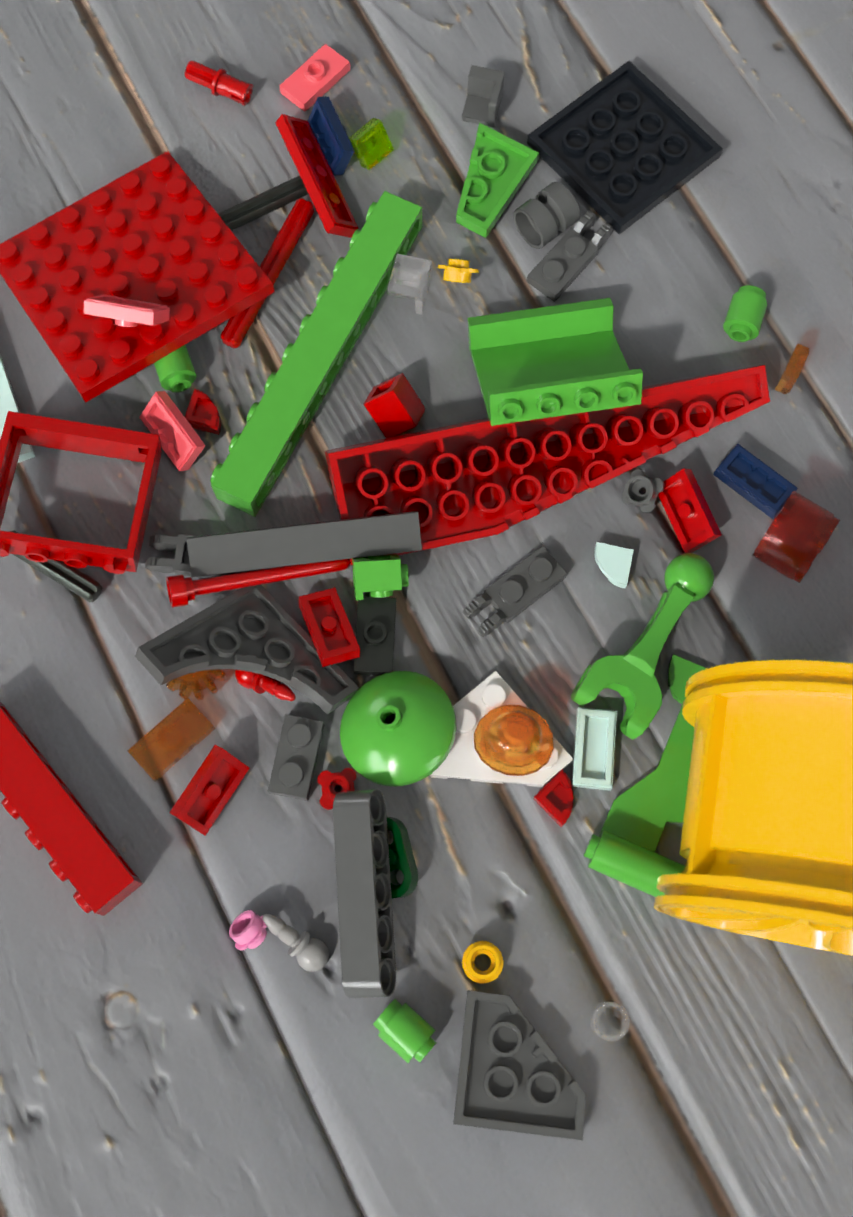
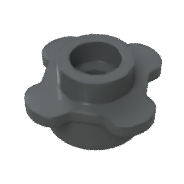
[622,469,665,513]

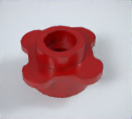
[317,768,357,810]

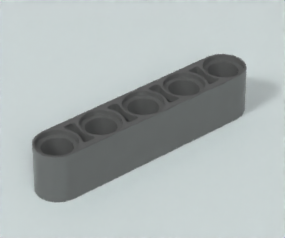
[333,789,396,998]

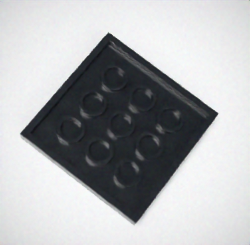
[527,61,723,235]

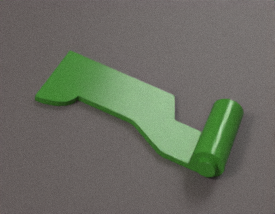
[583,654,708,897]

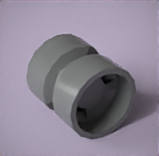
[513,182,580,249]

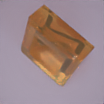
[775,343,810,394]

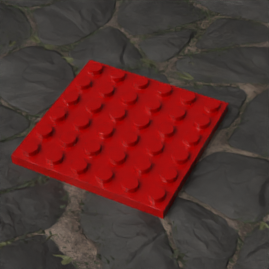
[0,151,275,403]

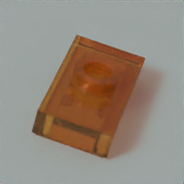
[127,698,215,782]

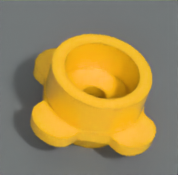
[438,258,479,283]

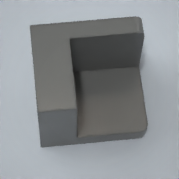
[462,65,505,128]

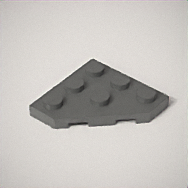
[453,990,586,1140]

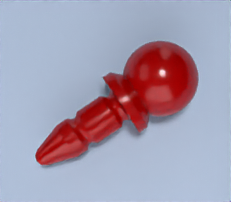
[235,670,296,701]

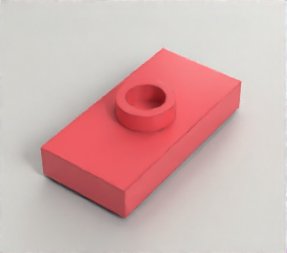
[279,43,351,112]
[84,294,170,327]
[139,391,206,472]

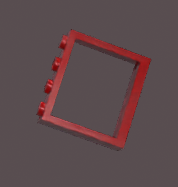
[0,411,162,574]

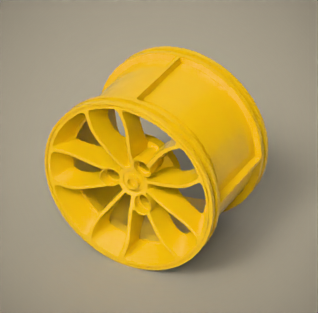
[654,660,853,956]

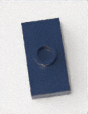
[307,97,355,175]
[713,444,798,519]

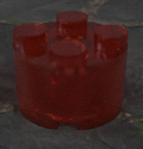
[752,491,840,583]

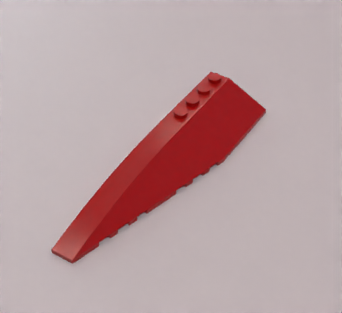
[325,365,770,565]

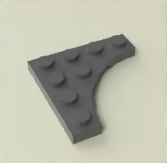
[135,585,359,715]

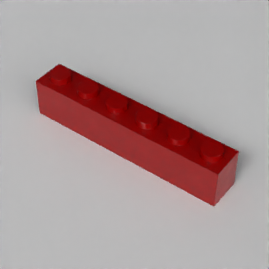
[0,702,143,916]

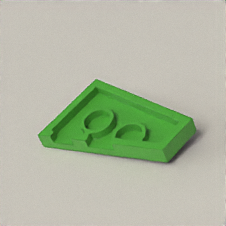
[456,122,539,238]

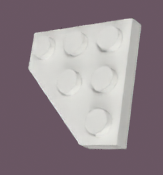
[430,671,573,787]

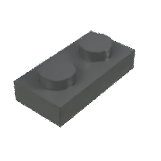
[268,714,325,801]

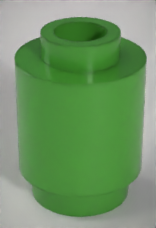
[723,285,767,342]
[154,345,197,393]
[373,999,436,1063]

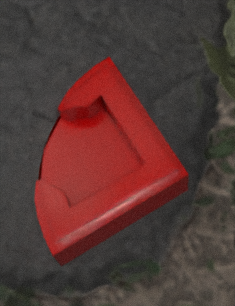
[184,389,221,435]
[533,770,574,827]

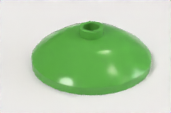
[340,671,456,787]

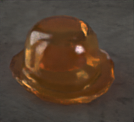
[474,705,554,776]

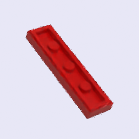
[275,114,359,238]

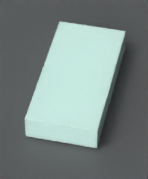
[571,707,617,791]

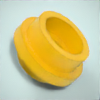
[462,941,503,984]

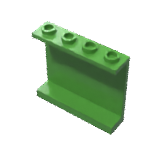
[467,298,643,426]

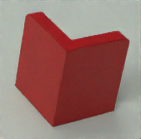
[364,373,425,438]

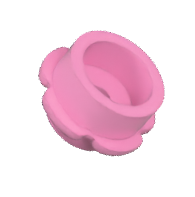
[229,910,267,950]

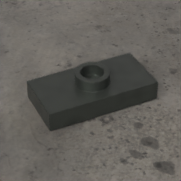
[354,597,397,675]

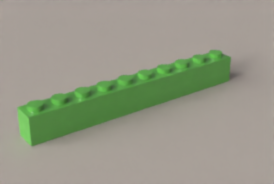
[210,191,422,517]

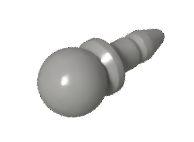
[263,914,329,972]

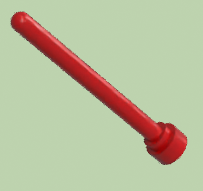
[166,559,350,608]

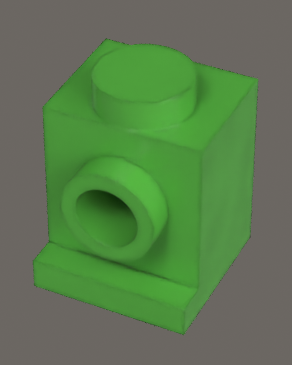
[352,554,409,600]

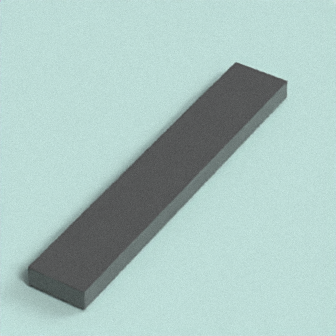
[186,511,422,577]

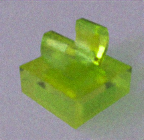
[349,118,394,170]

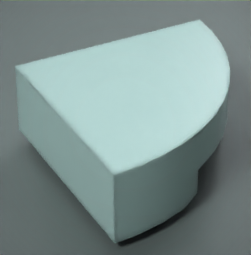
[594,542,634,589]

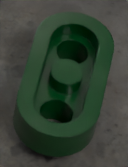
[387,817,418,898]

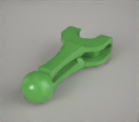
[571,553,714,740]

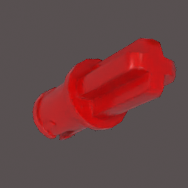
[185,61,253,106]

